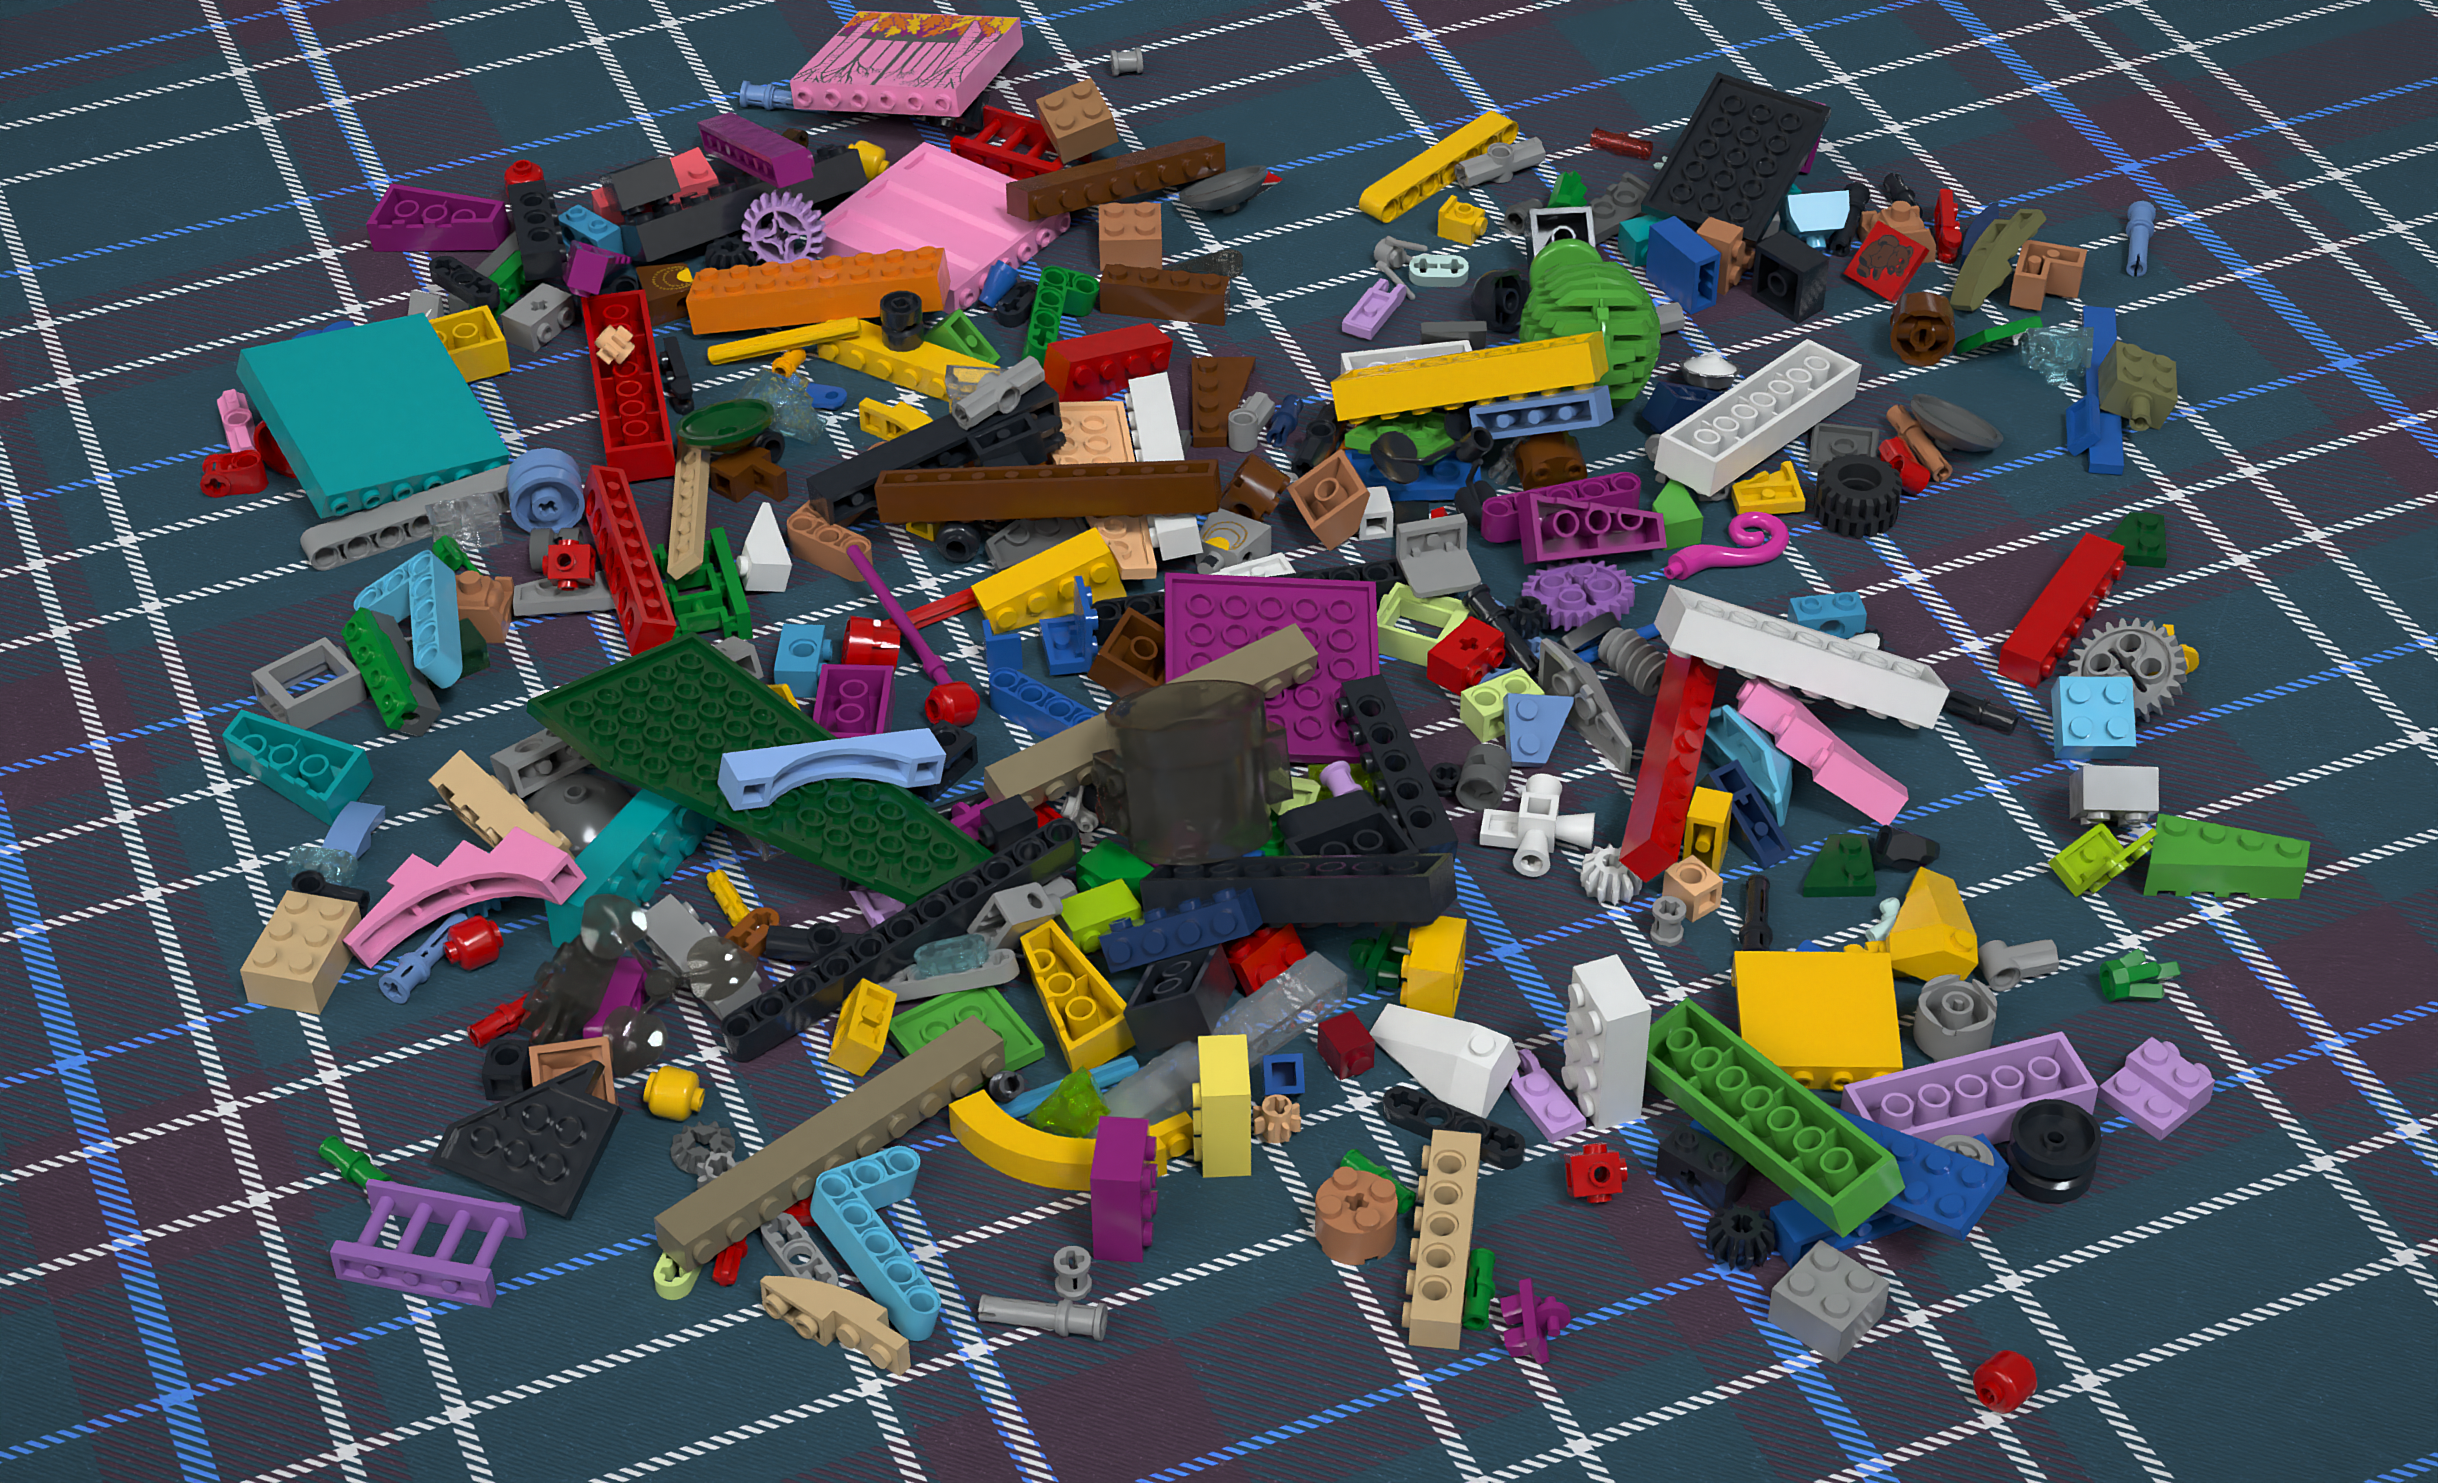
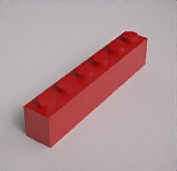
[1997,532,2127,689]

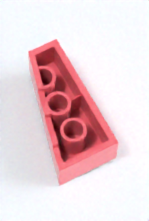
[591,147,718,224]

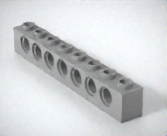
[489,636,764,799]

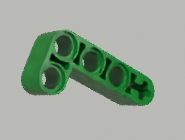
[1021,266,1100,369]

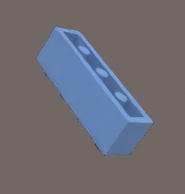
[1469,385,1614,439]

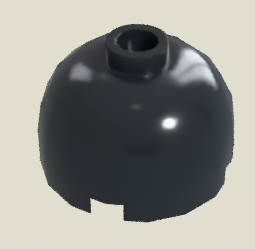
[1470,269,1530,333]

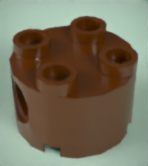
[1890,292,1955,367]
[1513,430,1588,491]
[1219,452,1291,523]

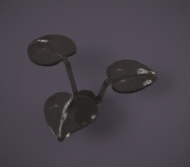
[581,894,758,1079]

